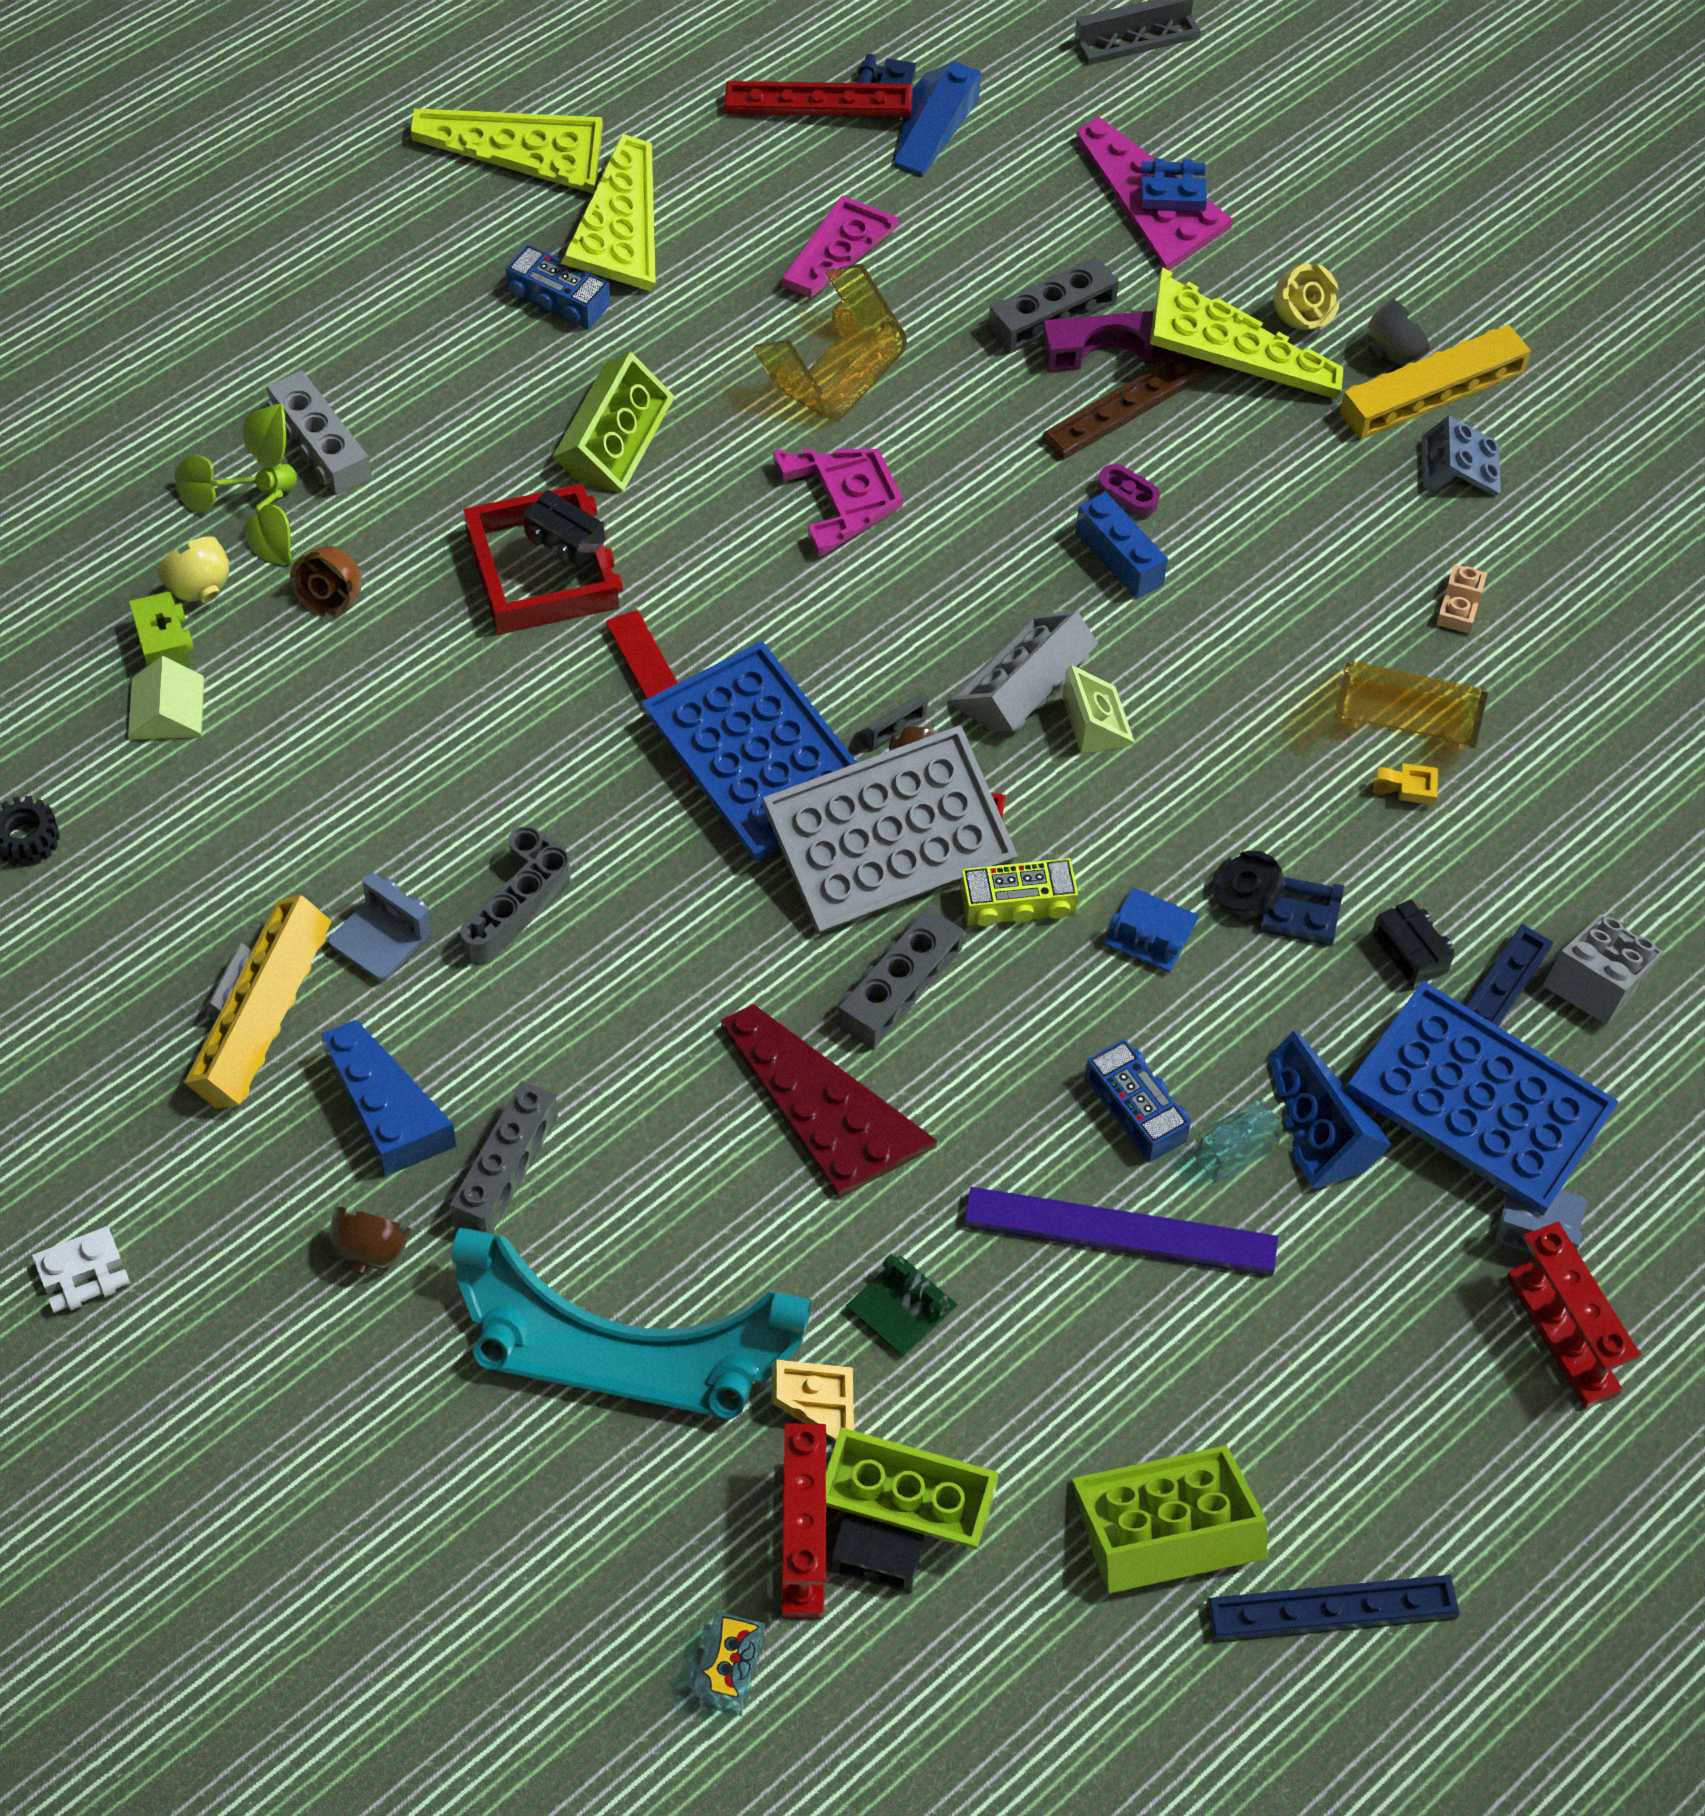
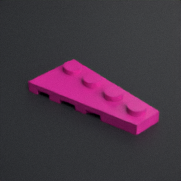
[782,195,899,298]

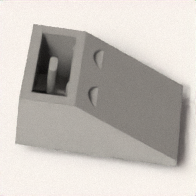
[1543,914,1664,1025]

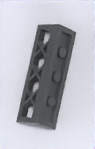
[1074,0,1201,65]

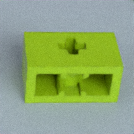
[129,591,194,667]

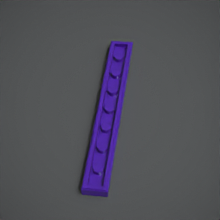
[964,1187,1278,1276]

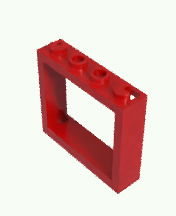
[463,483,623,635]

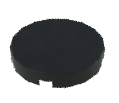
[1211,850,1285,919]

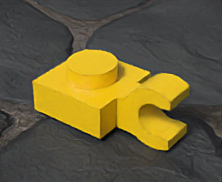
[1372,763,1438,805]

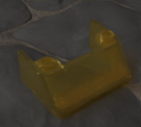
[752,263,907,419]
[1333,659,1489,751]

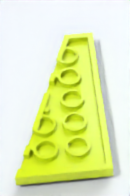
[411,108,603,194]
[560,134,655,291]
[1150,267,1343,399]

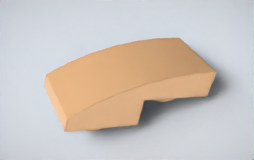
[1436,564,1487,634]

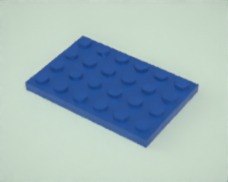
[642,640,857,862]
[1345,981,1619,1216]

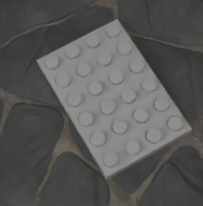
[761,725,1018,935]

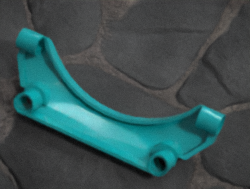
[452,1227,812,1419]

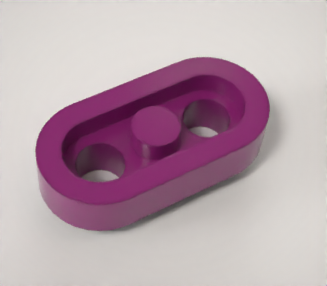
[1098,464,1160,516]

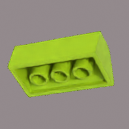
[552,351,675,493]
[826,1427,999,1550]

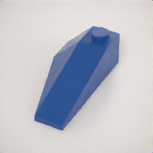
[894,61,981,177]
[1269,1030,1391,1188]

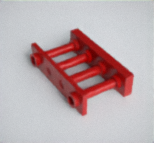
[1506,1221,1641,1410]
[782,1423,826,1619]

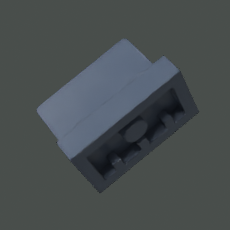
[1422,415,1501,496]
[1494,1190,1587,1255]

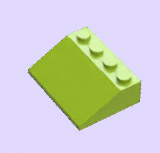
[1072,1445,1268,1593]

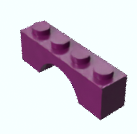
[1041,310,1178,372]

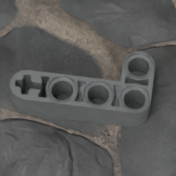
[460,826,571,965]

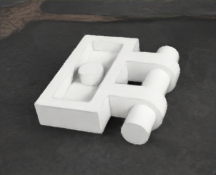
[32,1226,130,1313]

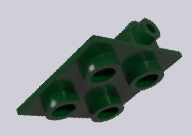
[846,1254,958,1357]

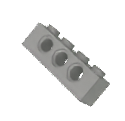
[266,370,372,495]

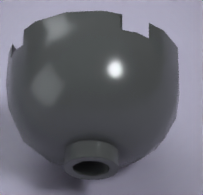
[1367,299,1430,366]

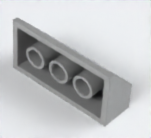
[949,610,1098,732]

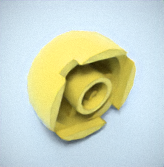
[1273,263,1339,330]
[157,537,229,603]

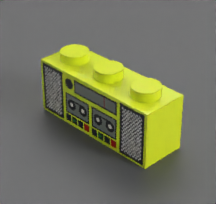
[960,858,1078,926]

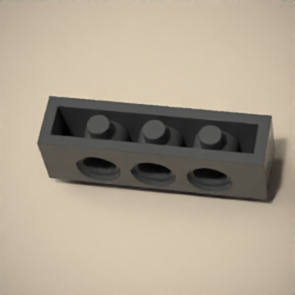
[988,256,1119,354]
[837,907,964,1050]
[450,1081,558,1233]

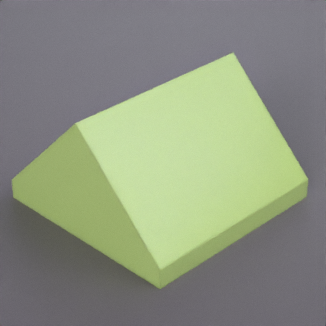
[128,656,204,740]
[1062,665,1134,754]

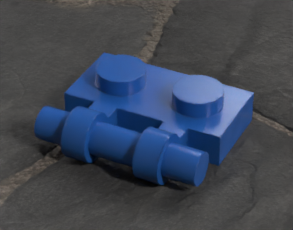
[1141,158,1207,211]

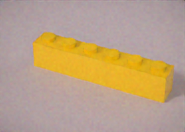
[1339,324,1531,440]
[184,895,332,1109]

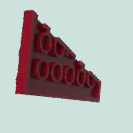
[721,1004,937,1199]

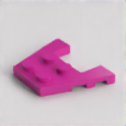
[773,449,903,557]

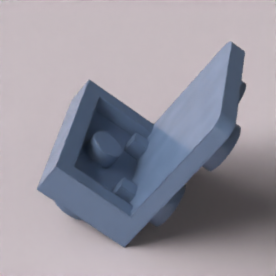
[329,872,432,981]

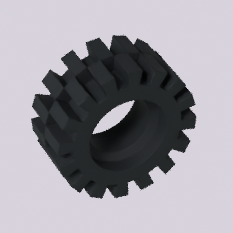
[0,796,60,867]

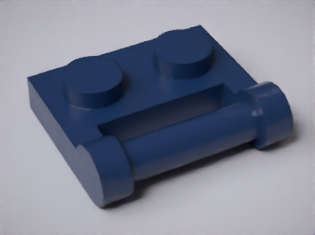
[1260,877,1344,946]

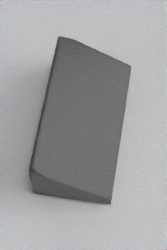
[856,693,928,751]

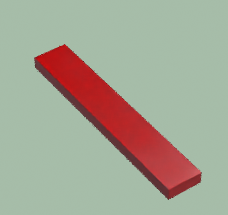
[724,81,913,117]
[606,609,695,784]

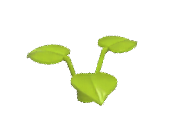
[174,404,297,565]

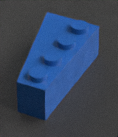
[321,1019,457,1177]

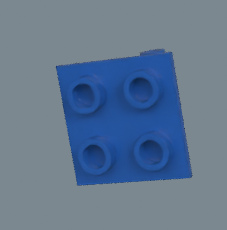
[1103,887,1200,972]

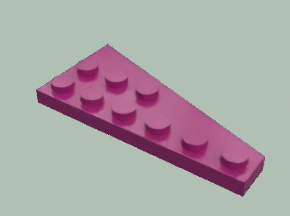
[1076,116,1233,271]

